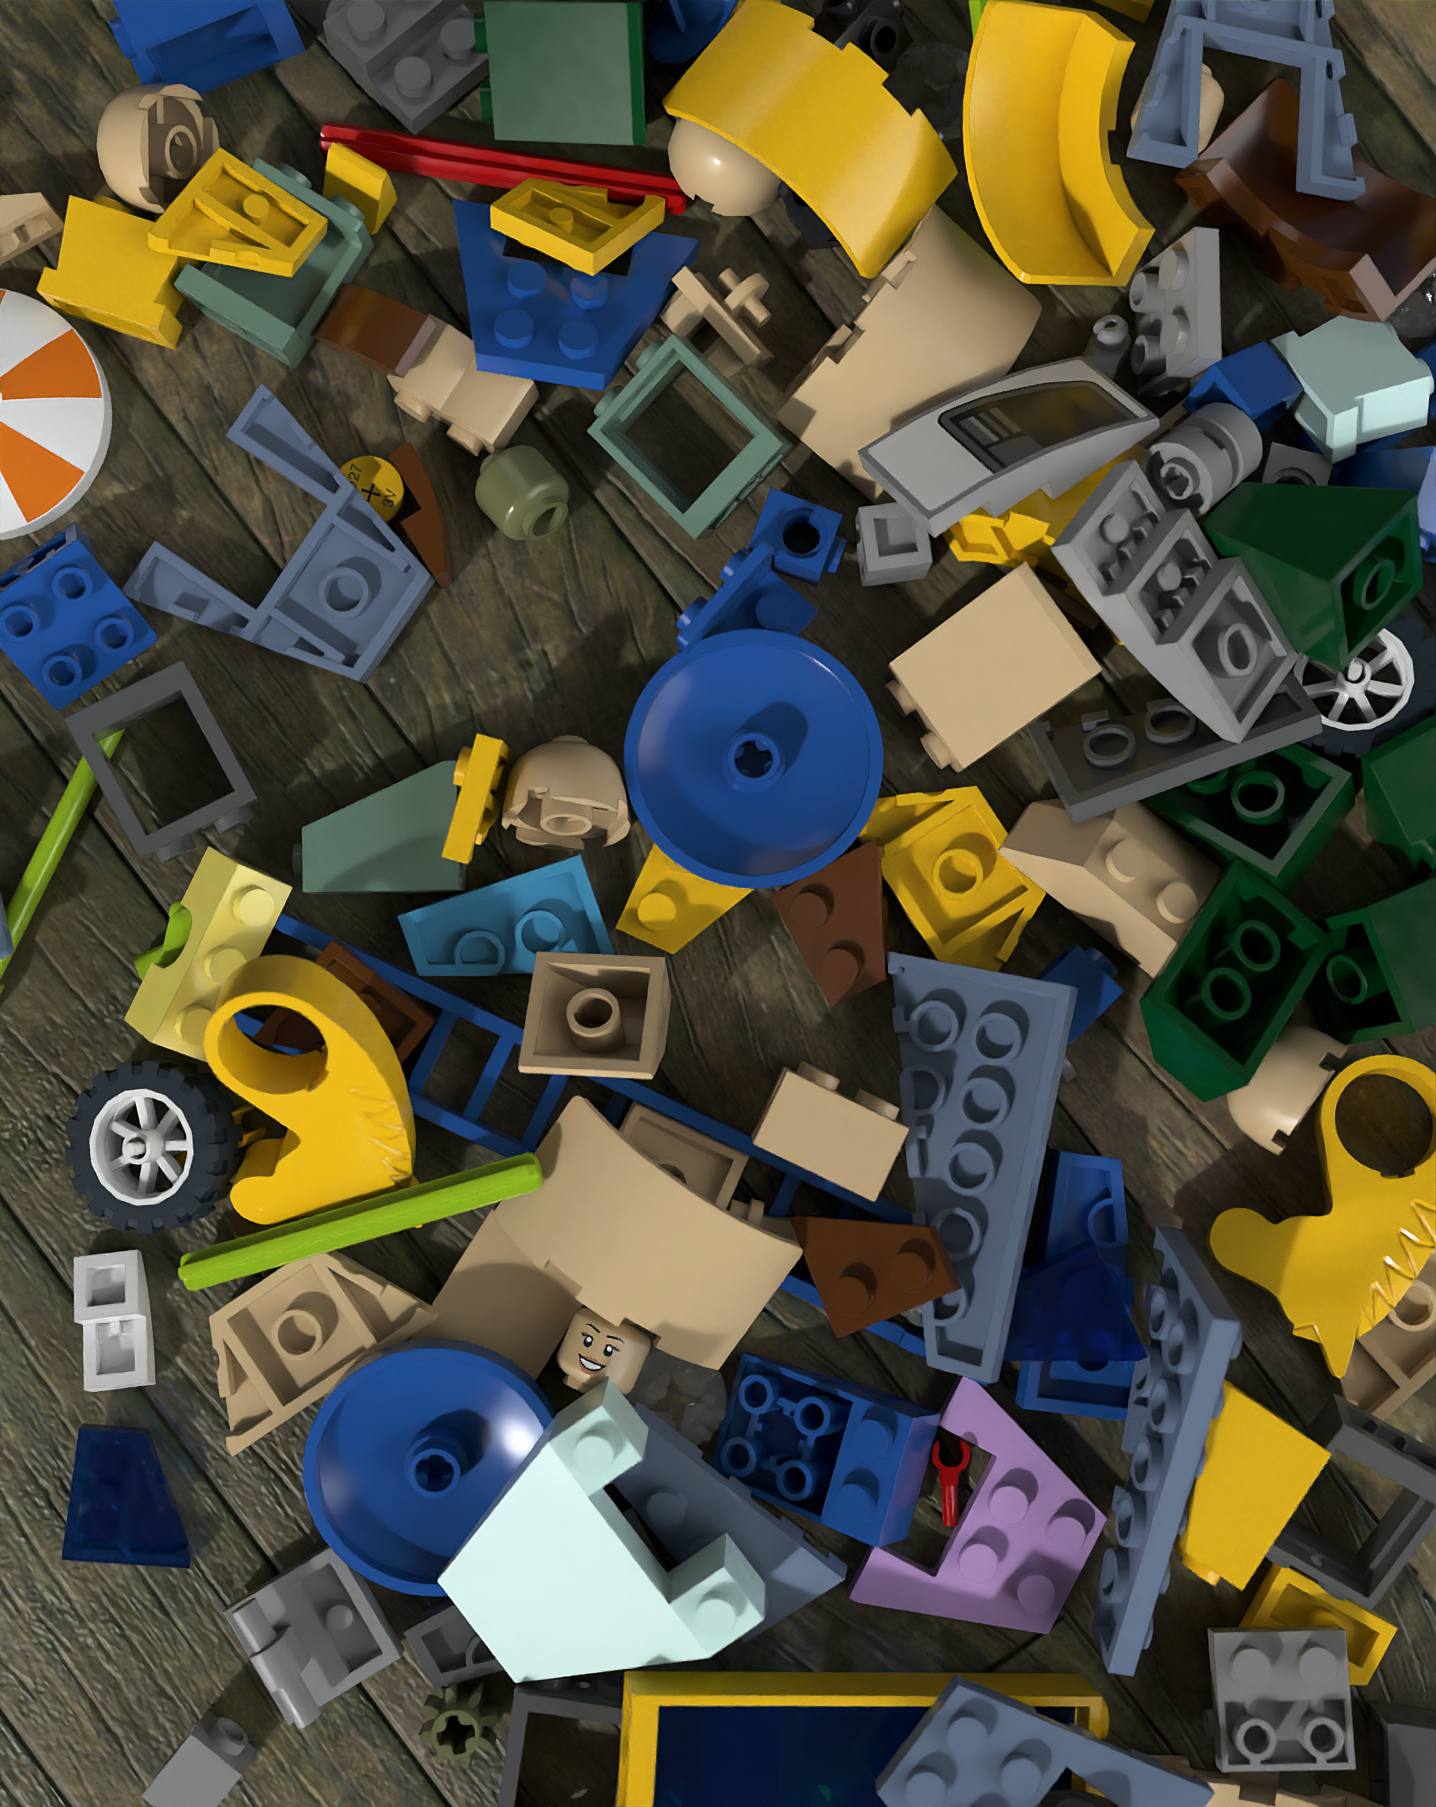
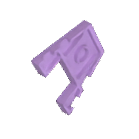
[847,1375,1107,1634]

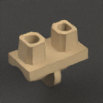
[659,266,775,382]

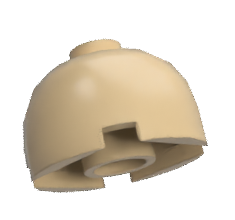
[96,82,220,215]
[668,117,782,216]
[502,735,631,851]
[1226,1024,1348,1157]

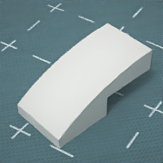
[74,1249,156,1392]

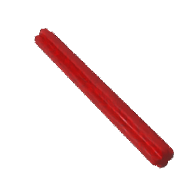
[319,121,688,215]

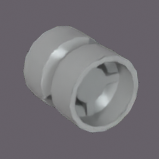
[1140,402,1263,519]

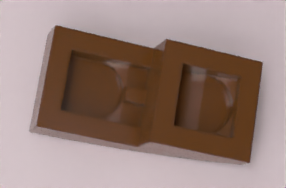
[311,283,438,379]
[389,442,453,589]

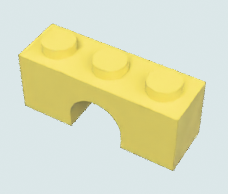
[124,846,293,1063]

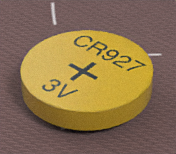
[340,456,406,525]

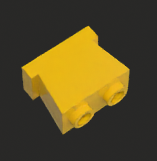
[37,195,205,350]

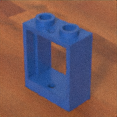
[109,0,306,95]

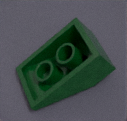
[1138,699,1356,899]

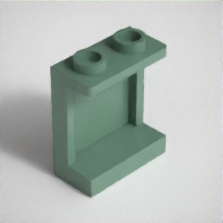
[174,158,374,370]

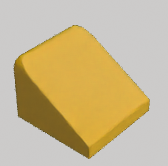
[322,142,398,235]

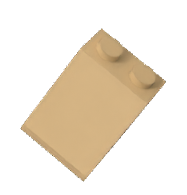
[884,562,1103,775]

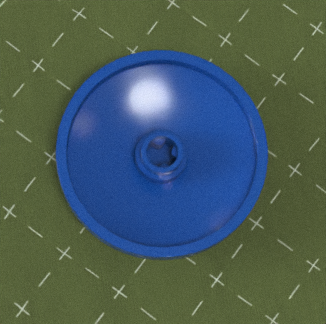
[624,629,884,889]
[302,1338,556,1596]

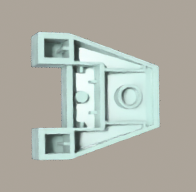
[437,1377,765,1683]

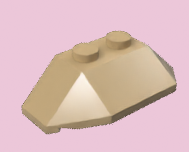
[996,798,1221,978]

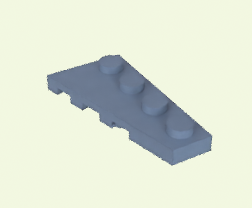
[612,1401,848,1643]

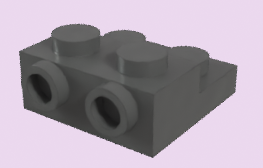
[322,0,489,135]

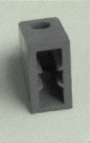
[1366,1700,1436,1807]

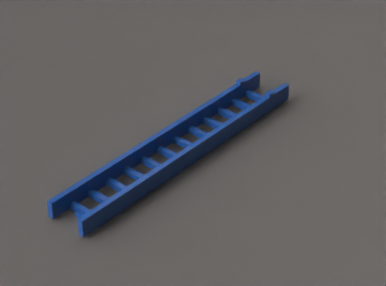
[233,913,1038,1386]

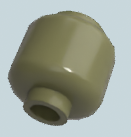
[475,445,569,541]

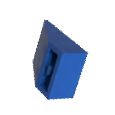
[710,1352,941,1548]

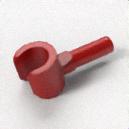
[929,1437,970,1527]

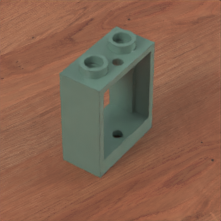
[587,333,794,539]

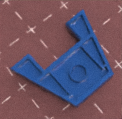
[453,199,699,391]

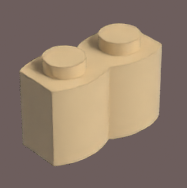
[387,314,539,456]

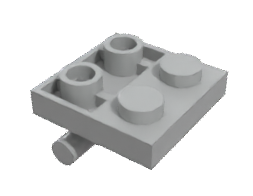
[1129,227,1222,397]
[223,1545,405,1729]
[1203,1625,1356,1772]

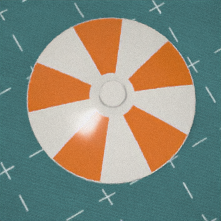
[0,289,112,540]

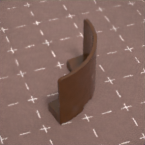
[1173,78,1436,323]

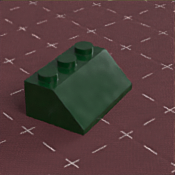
[1361,714,1436,882]
[1139,857,1335,1103]

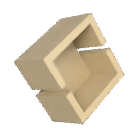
[751,1061,909,1202]

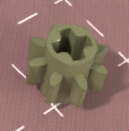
[418,1681,501,1769]

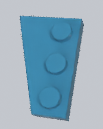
[398,852,615,976]

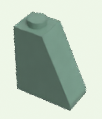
[292,760,466,895]

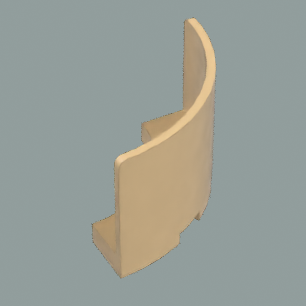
[773,204,1042,505]
[492,1096,803,1370]

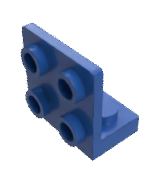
[0,521,157,710]
[676,540,818,655]

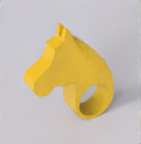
[204,955,422,1228]
[1206,1055,1436,1378]

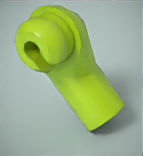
[134,898,192,981]

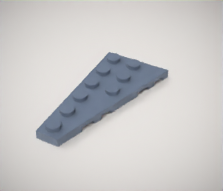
[886,951,1078,1384]
[1092,1225,1242,1676]

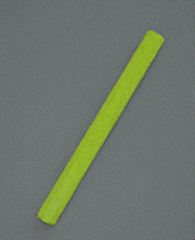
[178,1152,543,1291]

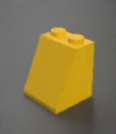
[1172,1378,1331,1590]

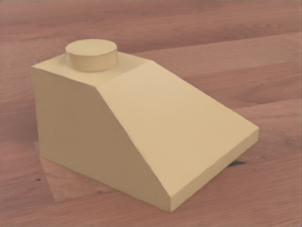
[518,951,671,1079]

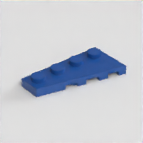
[1015,1148,1143,1421]

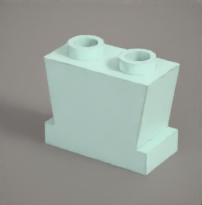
[1270,315,1434,464]

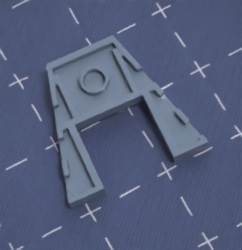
[1127,0,1366,202]
[122,384,436,684]
[875,1674,1215,1807]

